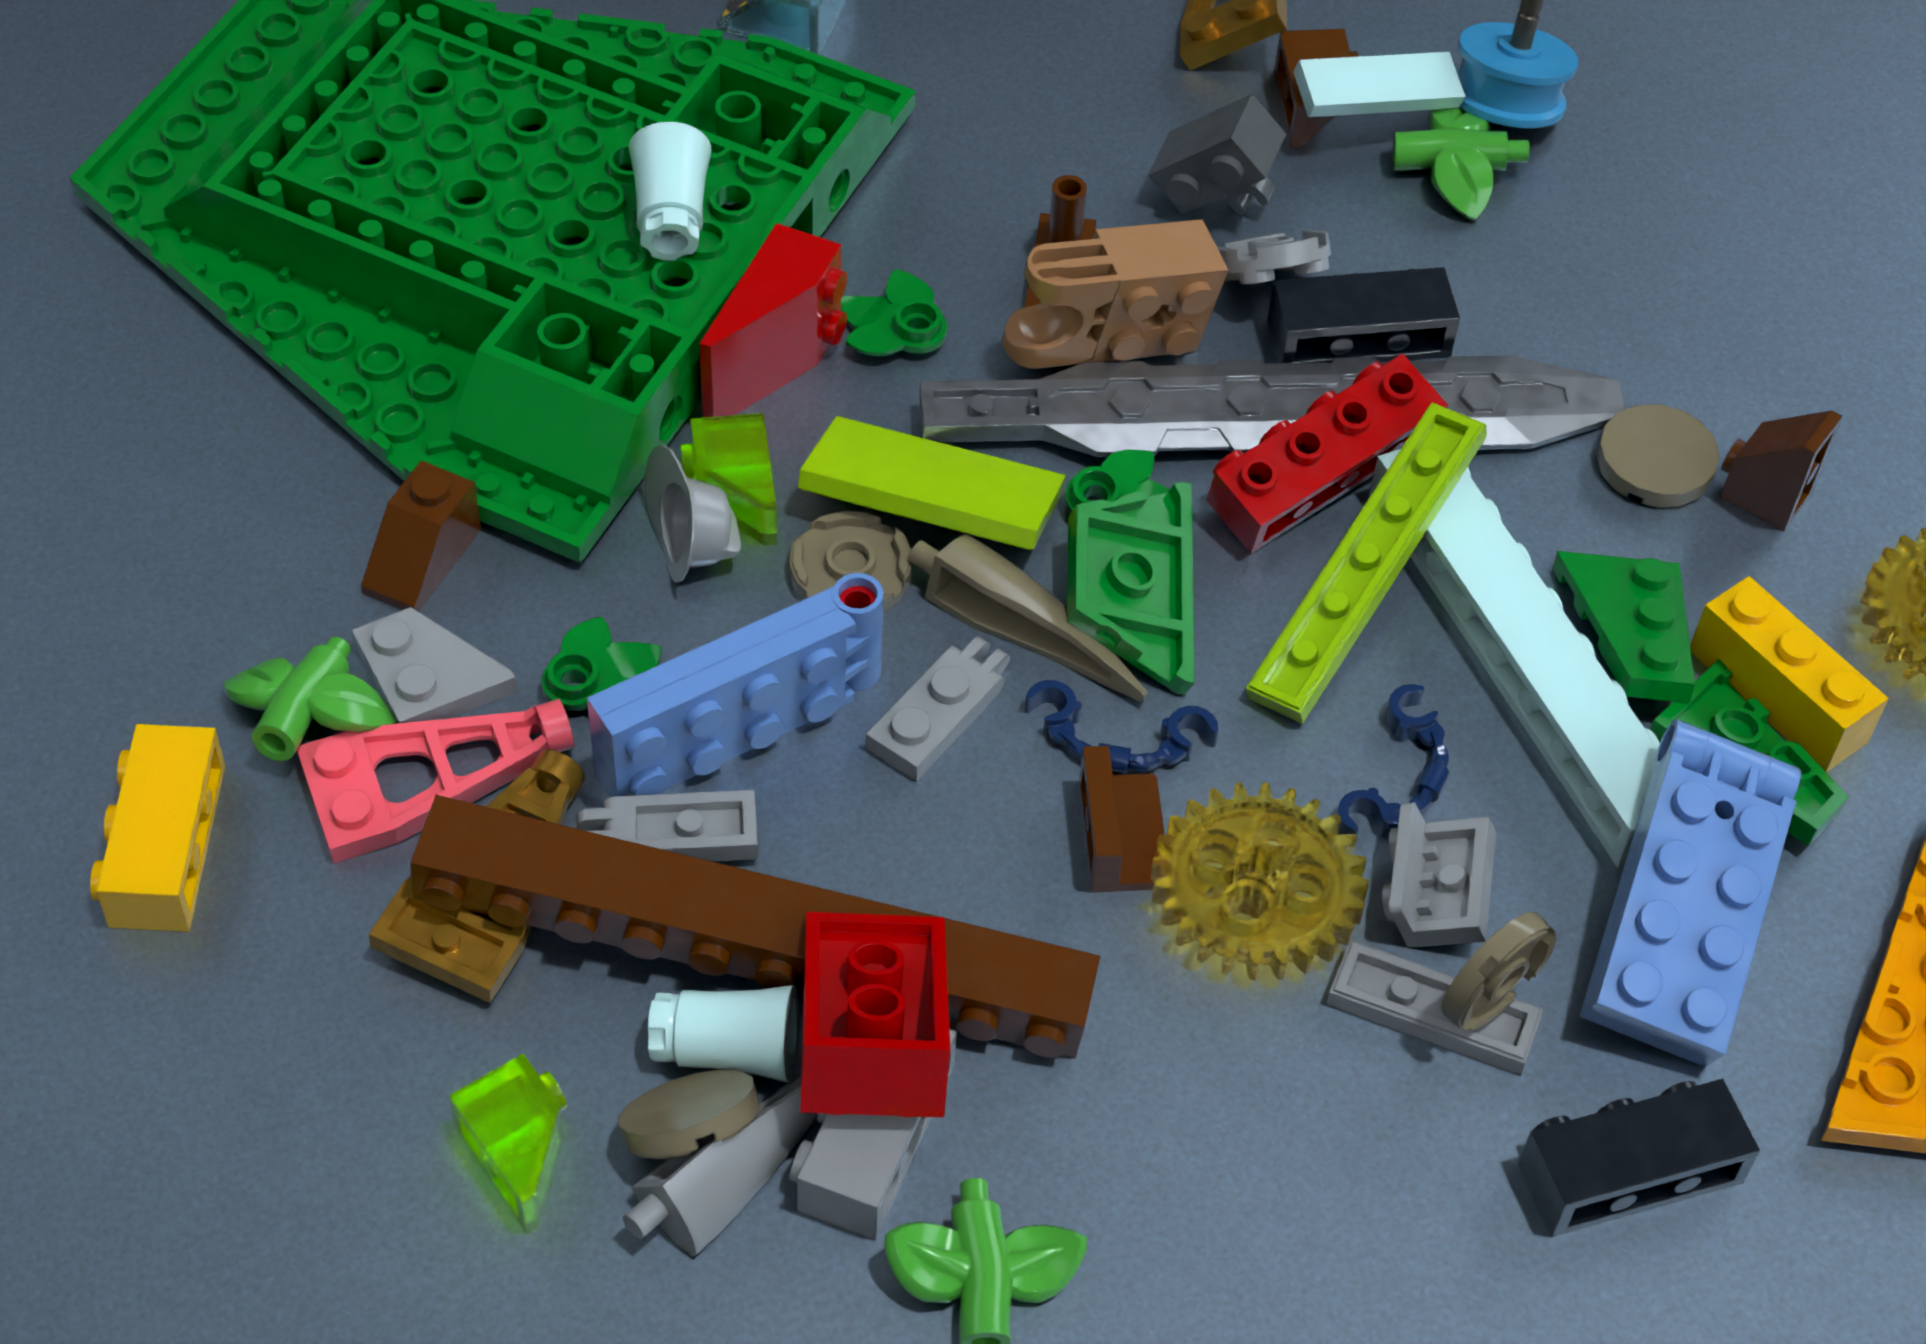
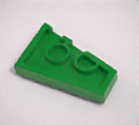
[1552,551,1695,703]
[1650,659,1849,846]

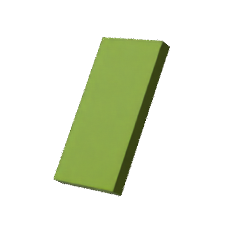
[798,416,1066,550]

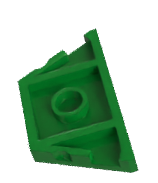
[1067,482,1194,695]

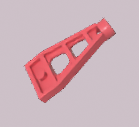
[297,699,575,864]

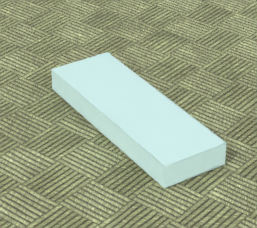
[1293,52,1465,117]

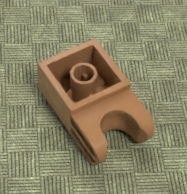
[1002,219,1228,369]

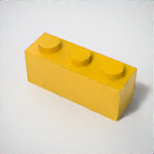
[1690,576,1889,773]
[90,724,225,932]

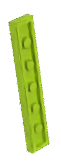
[1246,402,1487,724]

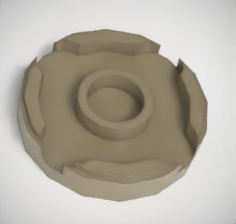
[1596,404,1720,507]
[789,510,912,613]
[1441,912,1556,1031]
[618,1069,760,1159]

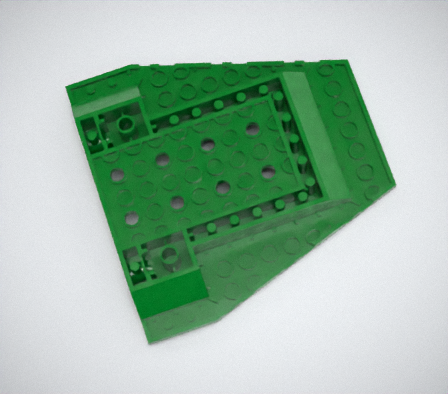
[69,0,916,563]

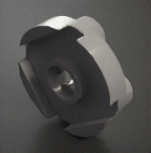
[1217,230,1331,284]

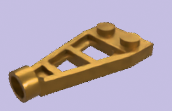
[1180,0,1287,71]
[369,750,585,1003]

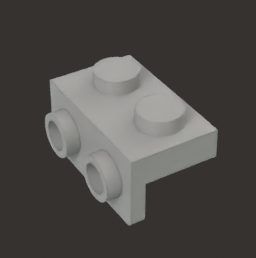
[1382,802,1496,948]

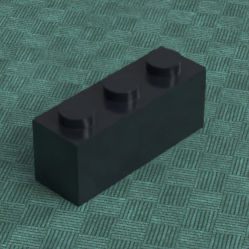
[1267,267,1460,364]
[1518,1078,1760,1237]

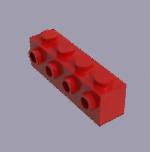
[1206,353,1449,554]

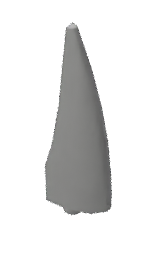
[623,1073,818,1256]

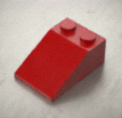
[700,223,848,428]
[800,912,950,1118]

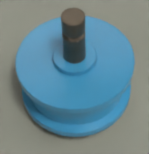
[1456,0,1579,128]

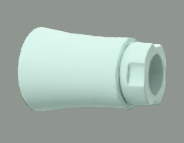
[628,122,712,261]
[648,985,799,1083]

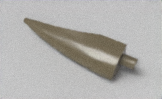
[908,534,1148,703]

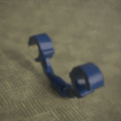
[1025,680,1218,773]
[1335,684,1449,845]

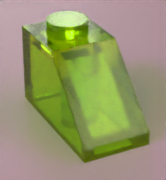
[680,413,777,546]
[449,1054,567,1235]

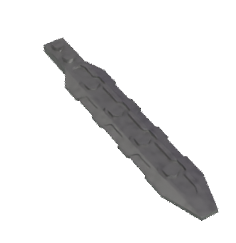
[919,355,1626,457]

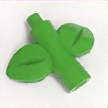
[1392,107,1529,221]
[222,637,396,761]
[884,1178,1087,1344]

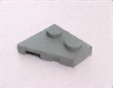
[351,607,517,724]

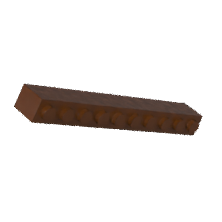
[410,795,1100,1058]

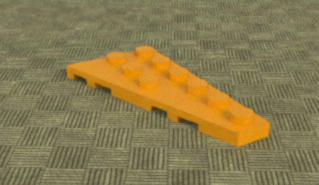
[1821,834,1926,1153]

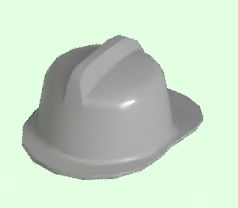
[645,445,742,583]

